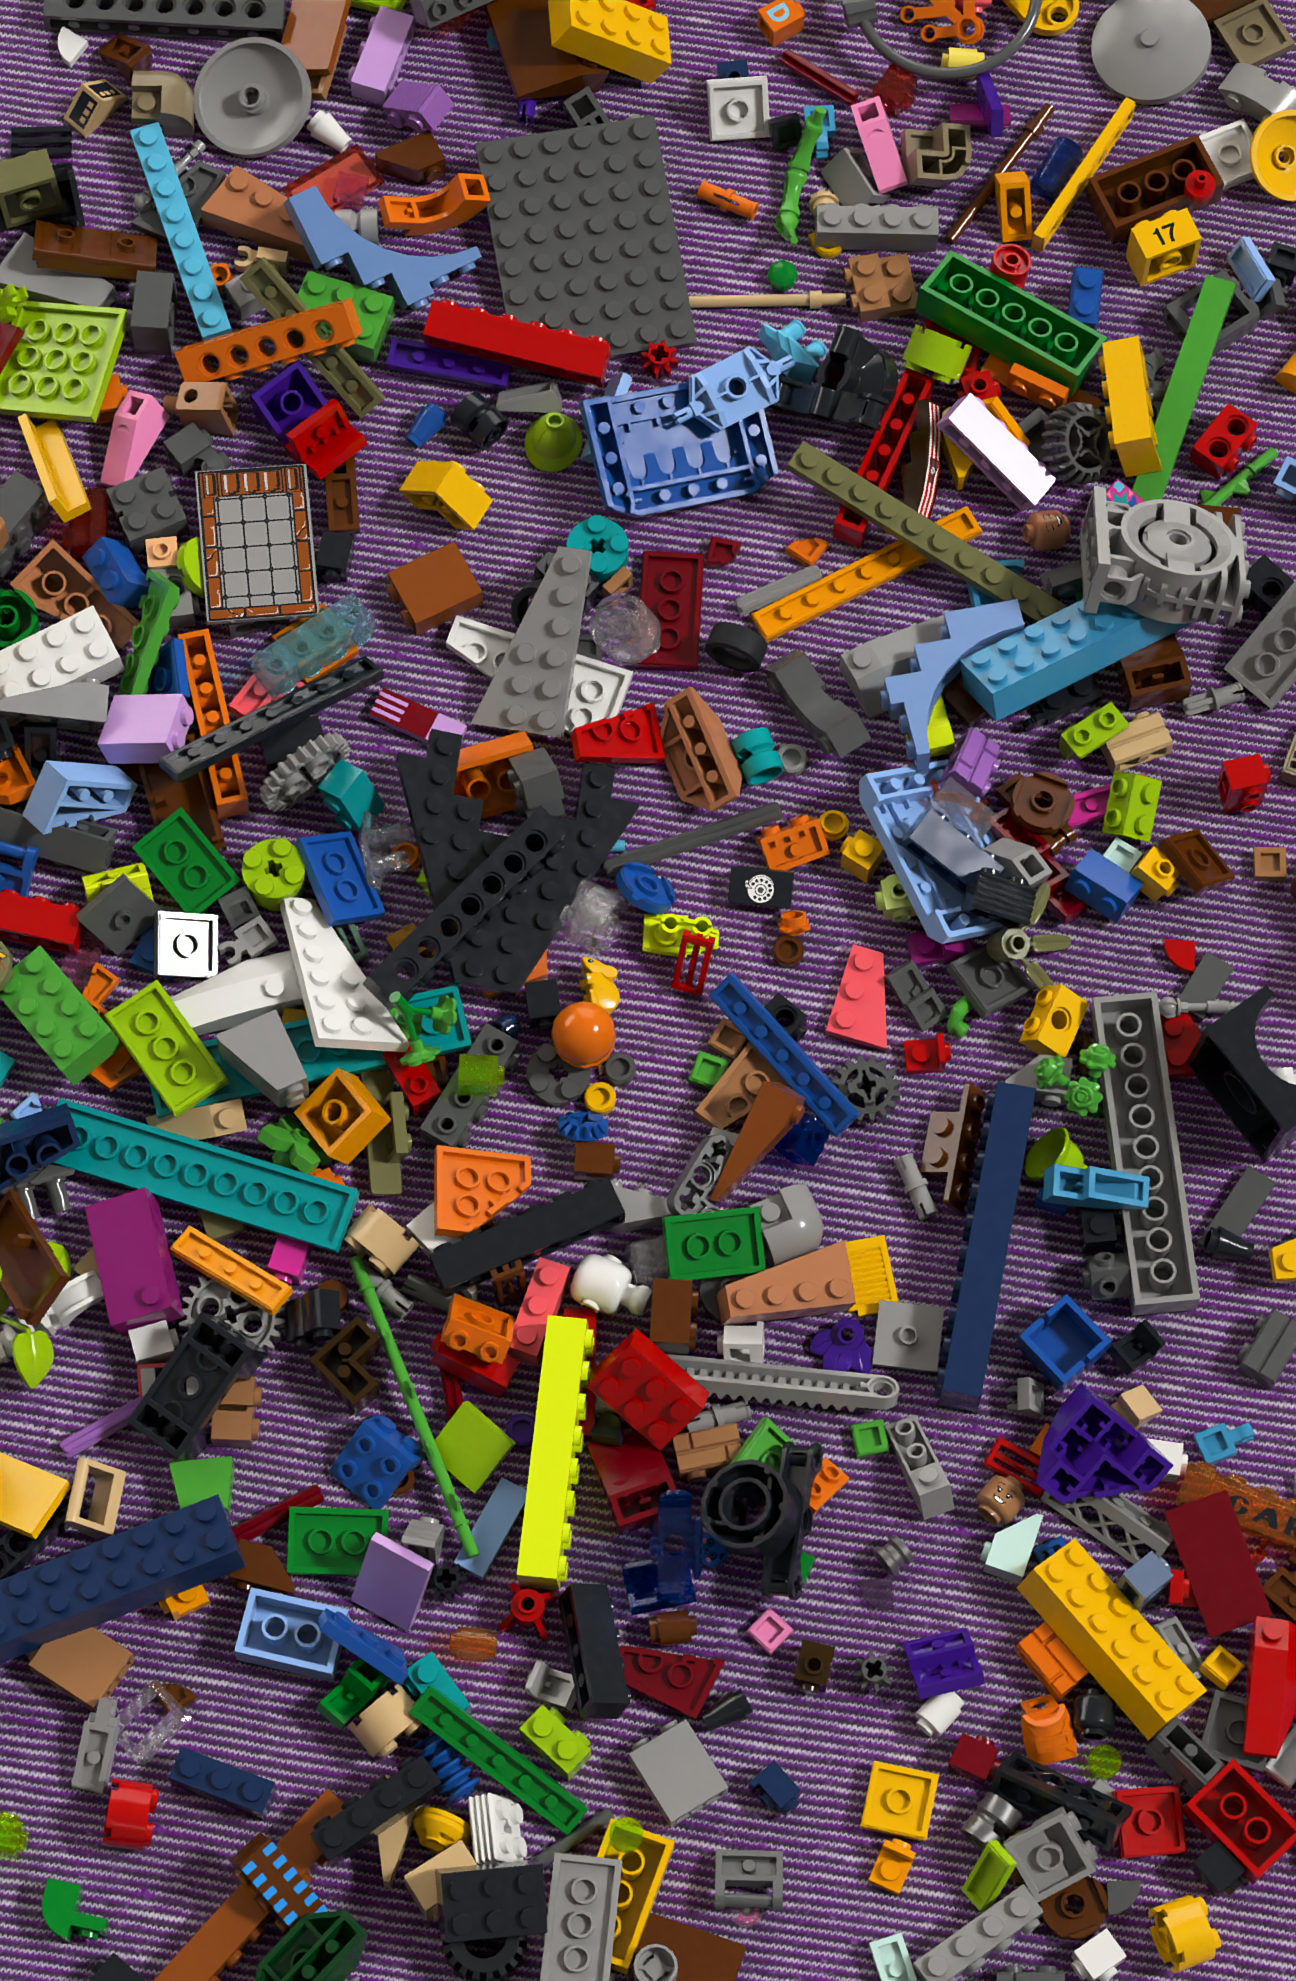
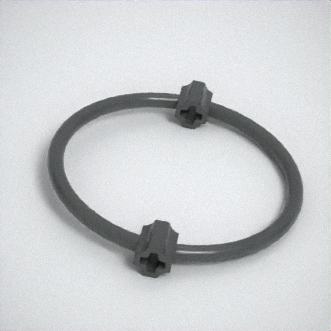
[842,0,1042,80]

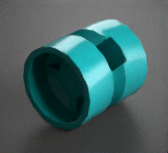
[731,727,785,786]

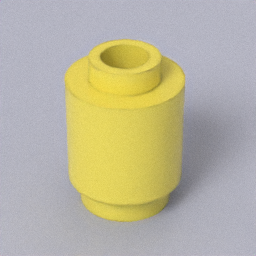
[941,47,985,79]

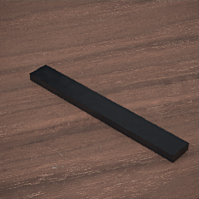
[159,656,384,782]

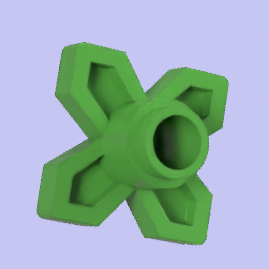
[257,1115,334,1174]

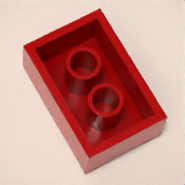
[587,1328,709,1451]
[1182,1758,1296,1885]

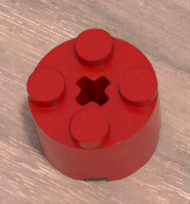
[102,1778,159,1851]

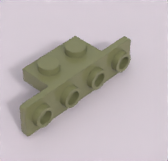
[360,1072,412,1196]

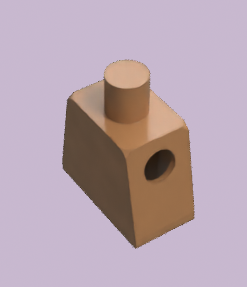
[163,382,240,437]

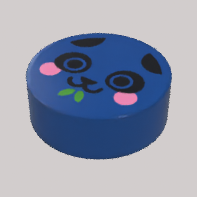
[695,1534,728,1568]

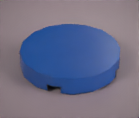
[615,862,676,914]

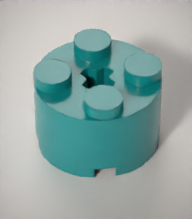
[566,515,629,587]

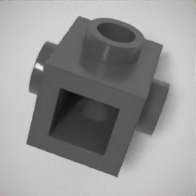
[1081,1252,1131,1301]

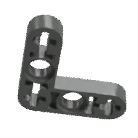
[667,1135,732,1216]

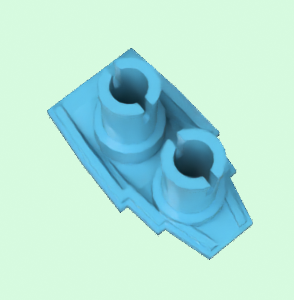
[758,320,827,385]

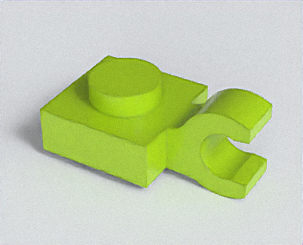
[0,284,29,324]

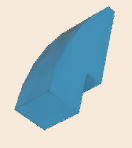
[1043,1164,1150,1210]

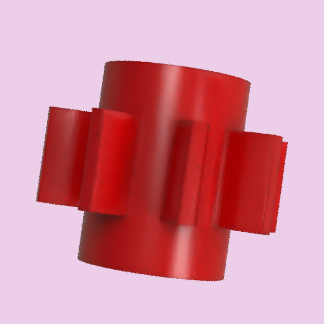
[641,340,678,380]

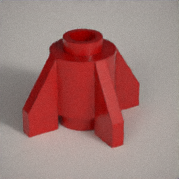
[498,1582,558,1643]

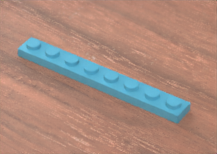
[130,122,232,341]

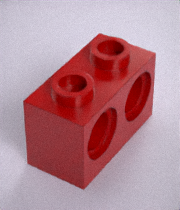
[1189,403,1258,480]

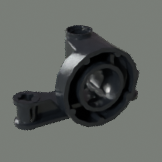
[768,325,898,431]
[701,1441,823,1601]

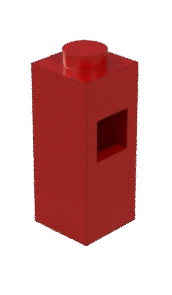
[429,1332,519,1398]

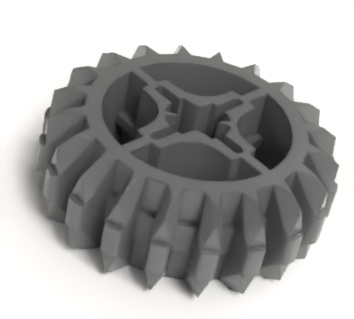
[1040,402,1115,486]

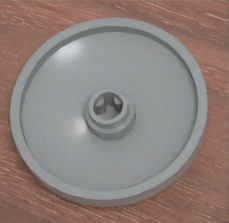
[1091,0,1212,105]
[193,37,312,158]

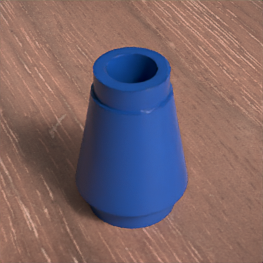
[405,402,448,449]

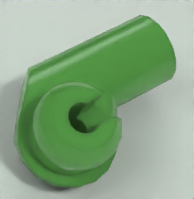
[946,995,974,1039]

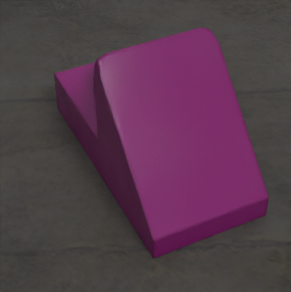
[906,931,973,967]

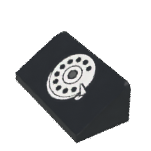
[728,865,795,909]

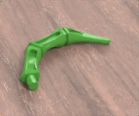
[775,106,827,244]

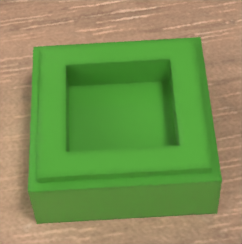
[688,1051,730,1090]
[850,1419,890,1459]

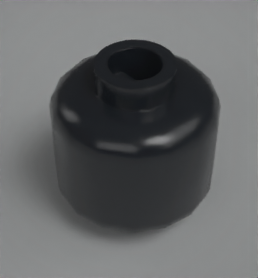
[1072,1688,1116,1741]

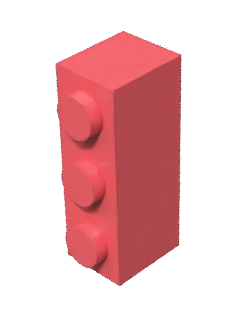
[507,1257,571,1367]

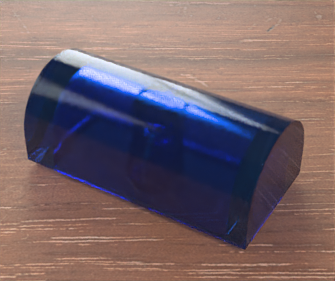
[1030,137,1082,203]

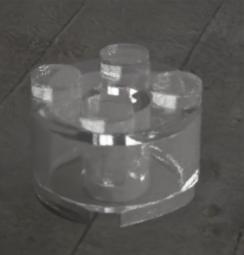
[589,592,661,666]
[559,880,628,955]

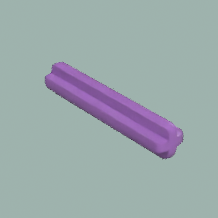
[60,1396,143,1458]

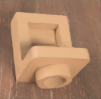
[145,536,179,570]

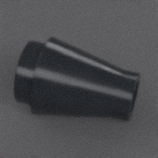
[1203,1226,1254,1261]
[701,1688,753,1732]

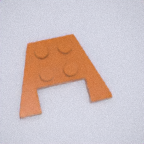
[82,962,142,1092]

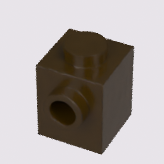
[793,1640,835,1695]

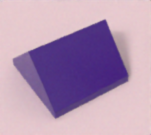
[249,360,328,445]

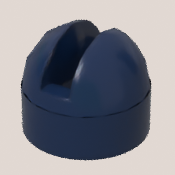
[493,1014,521,1038]

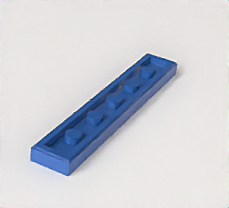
[708,973,861,1137]

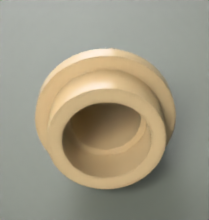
[809,189,839,217]

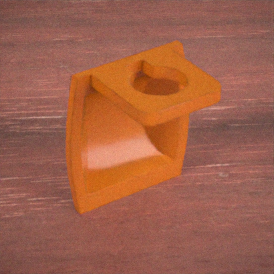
[1020,1694,1077,1766]

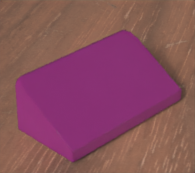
[949,104,1011,128]

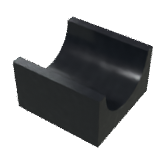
[1186,985,1296,1163]

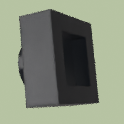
[768,112,802,151]

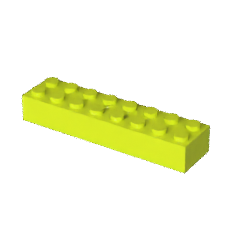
[517,1315,595,1591]

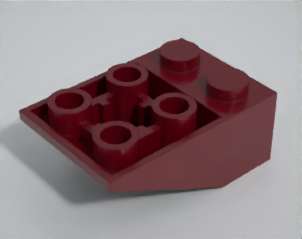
[586,1428,682,1536]

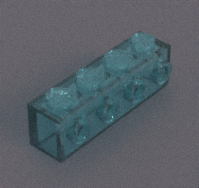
[251,592,375,698]

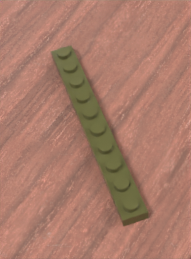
[786,440,1067,624]

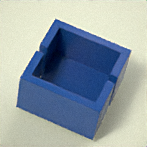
[1016,1294,1112,1393]

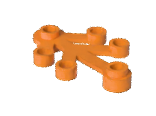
[900,0,985,45]

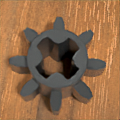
[853,1651,894,1695]

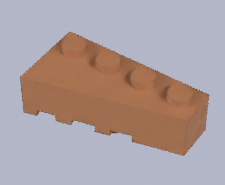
[200,165,313,265]
[716,1240,856,1326]

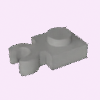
[218,915,278,968]

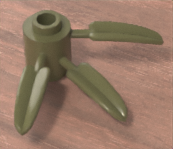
[986,882,1071,991]

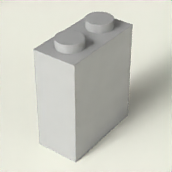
[629,1719,729,1828]

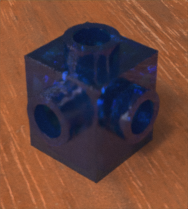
[774,1113,830,1166]

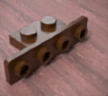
[920,1082,985,1213]

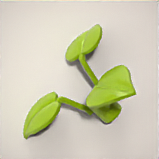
[0,1242,71,1389]

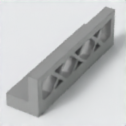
[1040,1491,1174,1564]

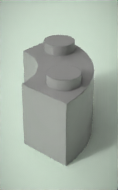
[1218,63,1296,122]

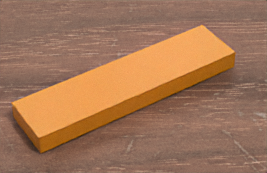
[169,1225,293,1316]

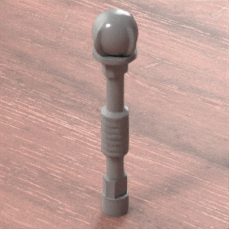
[134,140,206,213]
[1159,997,1243,1018]

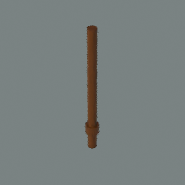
[944,103,1055,245]

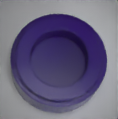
[506,1414,535,1448]

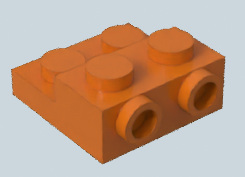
[441,1293,515,1364]

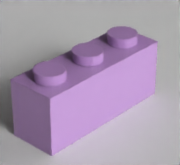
[347,6,415,105]

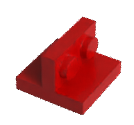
[284,398,368,480]

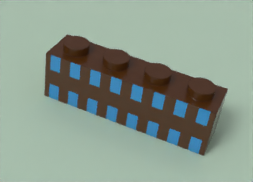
[229,1833,330,1936]

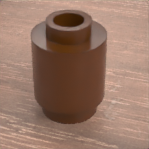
[648,1609,697,1647]

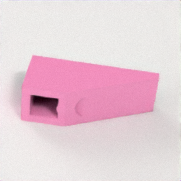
[851,96,908,194]
[100,390,170,488]

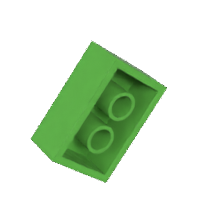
[298,270,396,365]

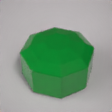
[767,260,798,292]

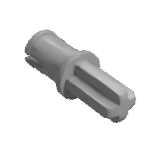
[1182,681,1245,716]

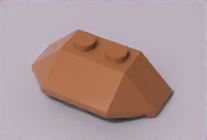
[660,686,743,812]

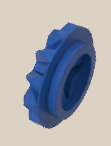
[557,1110,608,1142]

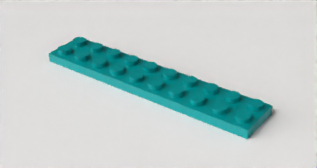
[149,985,472,1119]
[51,1098,360,1253]

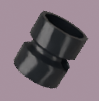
[451,392,509,450]

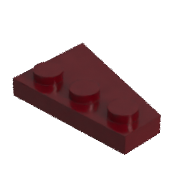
[619,1645,726,1721]

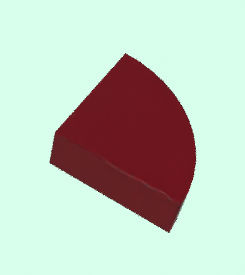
[705,536,742,569]

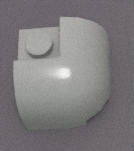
[749,1184,824,1268]

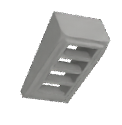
[496,380,562,413]

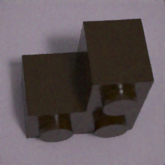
[309,1315,382,1415]

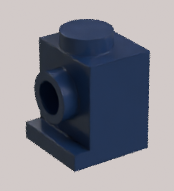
[748,1760,801,1817]

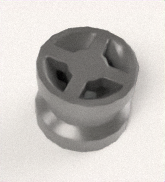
[873,1535,914,1577]

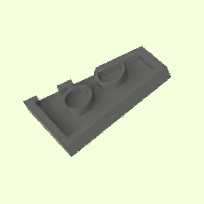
[131,161,227,243]

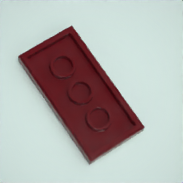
[635,551,705,672]
[1164,1489,1273,1638]

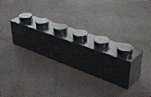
[429,1179,625,1298]

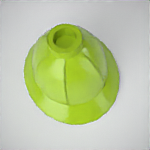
[525,412,582,472]
[1024,1127,1088,1181]

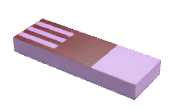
[369,687,467,744]

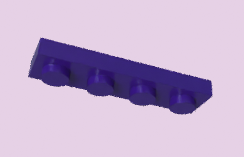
[386,337,512,391]

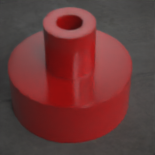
[1184,170,1216,203]

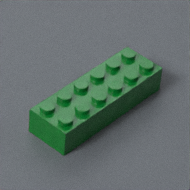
[914,250,1108,399]

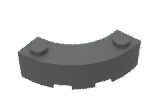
[763,650,871,759]

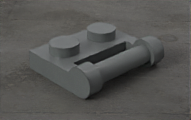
[714,1849,783,1912]

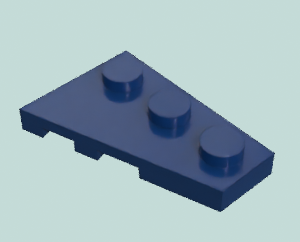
[318,1608,408,1685]

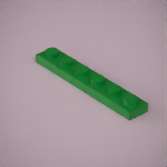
[409,1684,589,1836]

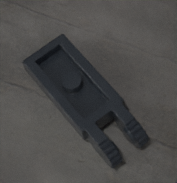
[1015,674,1104,731]

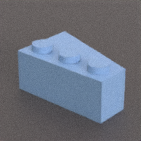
[22,760,138,835]

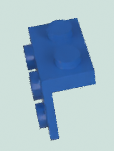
[330,1414,427,1510]

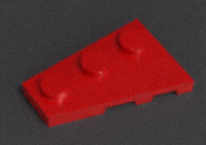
[570,702,665,764]

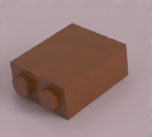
[385,542,483,636]

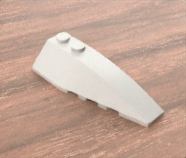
[171,950,305,1036]

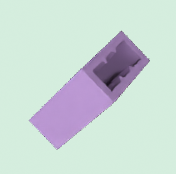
[97,694,194,764]

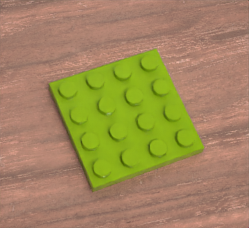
[0,301,127,423]

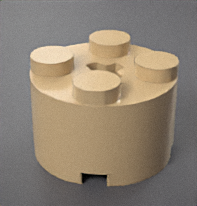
[344,1203,419,1279]
[347,1684,423,1760]

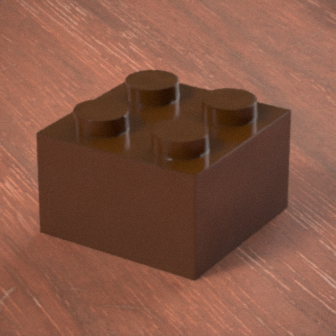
[650,1278,699,1356]

